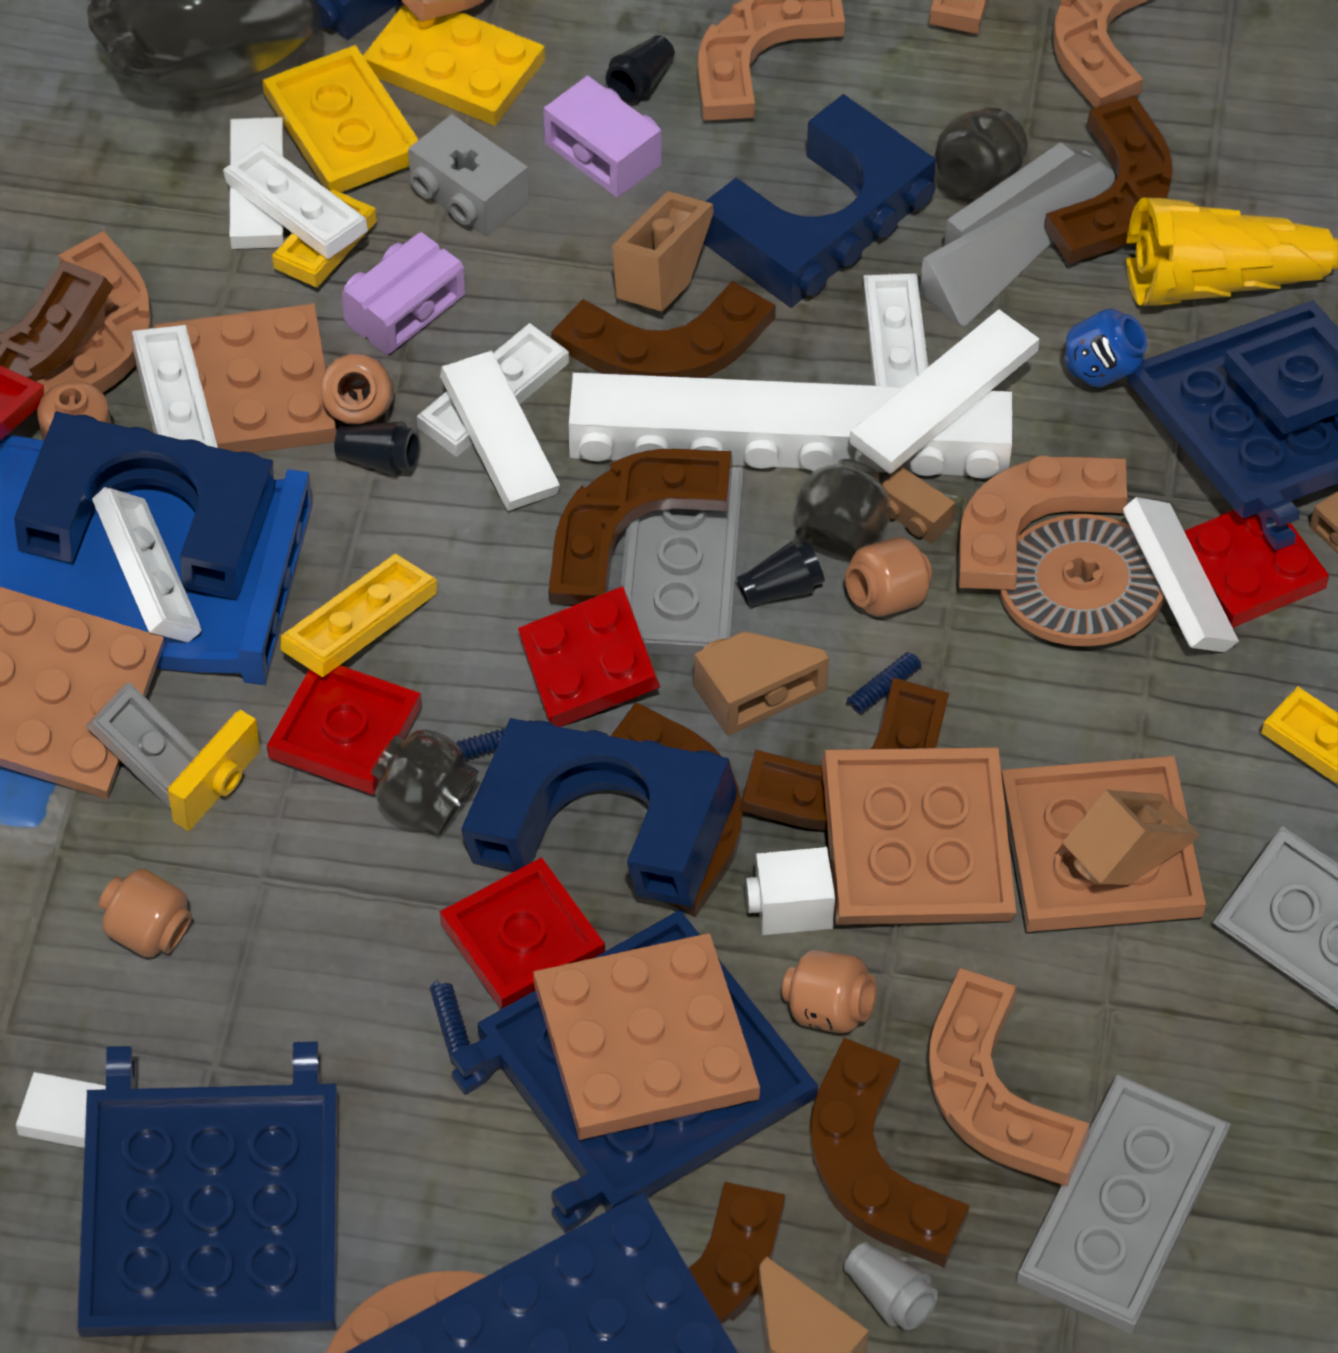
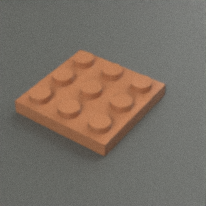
[154,303,336,453]
[0,587,164,799]
[821,747,1016,925]
[1001,756,1206,932]
[534,933,760,1140]

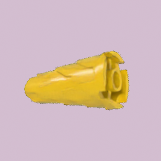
[1126,198,1338,306]

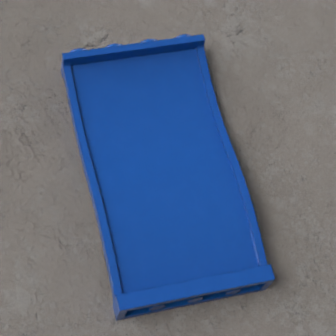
[0,435,313,686]

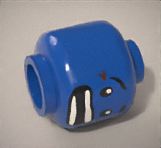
[1064,308,1148,388]

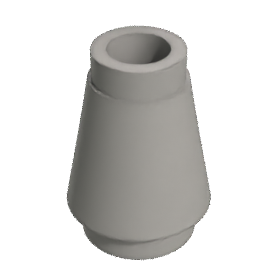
[844,1242,938,1330]

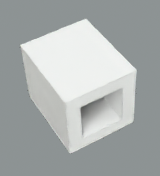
[745,847,835,935]

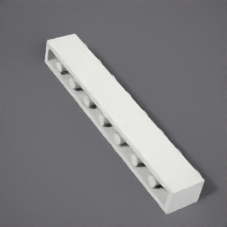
[569,373,1012,478]

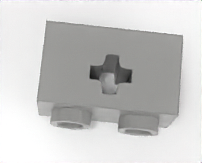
[408,114,529,237]

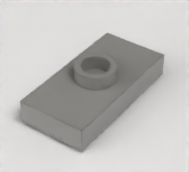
[86,682,200,807]

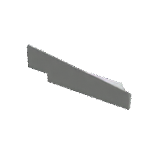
[920,142,1115,327]

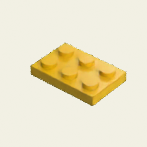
[363,4,545,126]
[262,45,419,192]

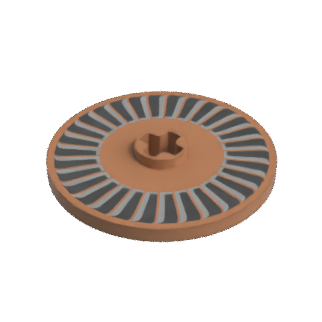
[999,514,1165,646]

